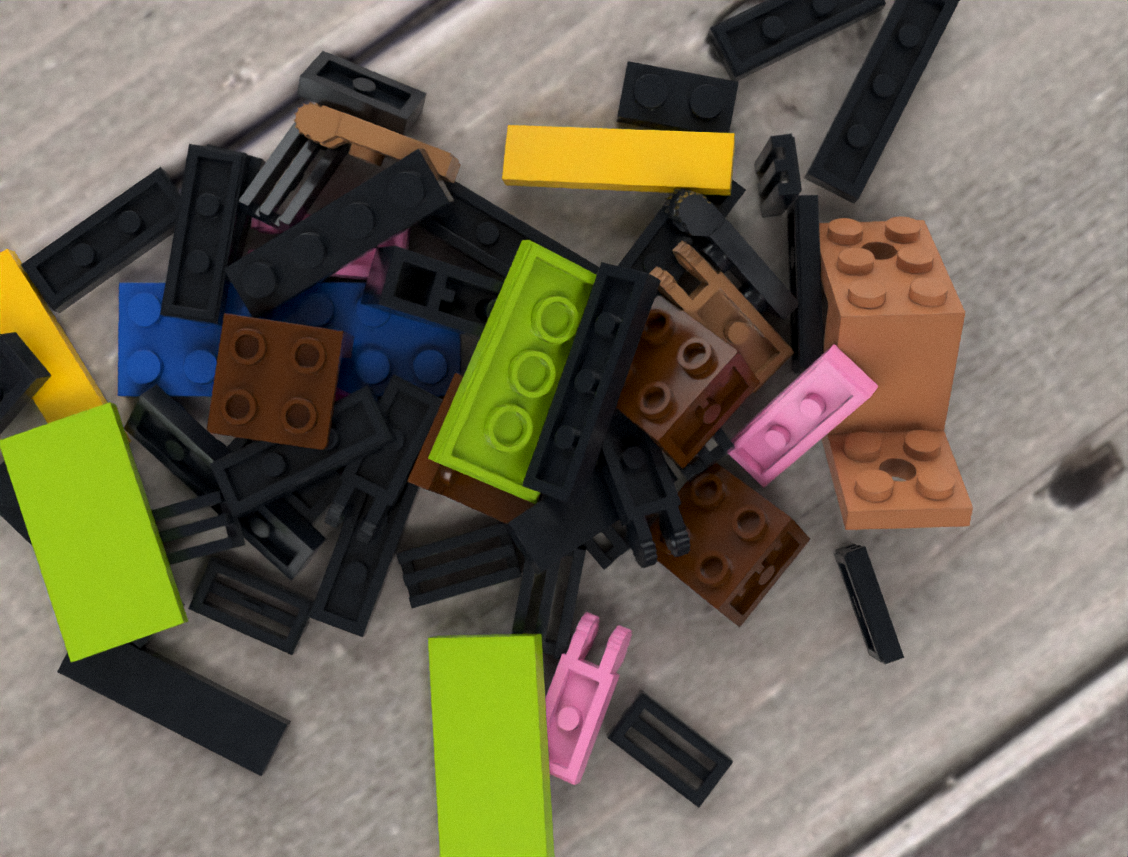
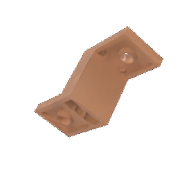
[819,216,973,530]

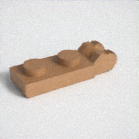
[293,102,461,183]
[649,241,794,393]

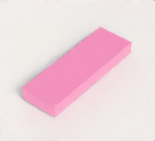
[728,344,878,488]

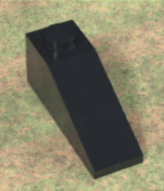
[360,246,504,339]

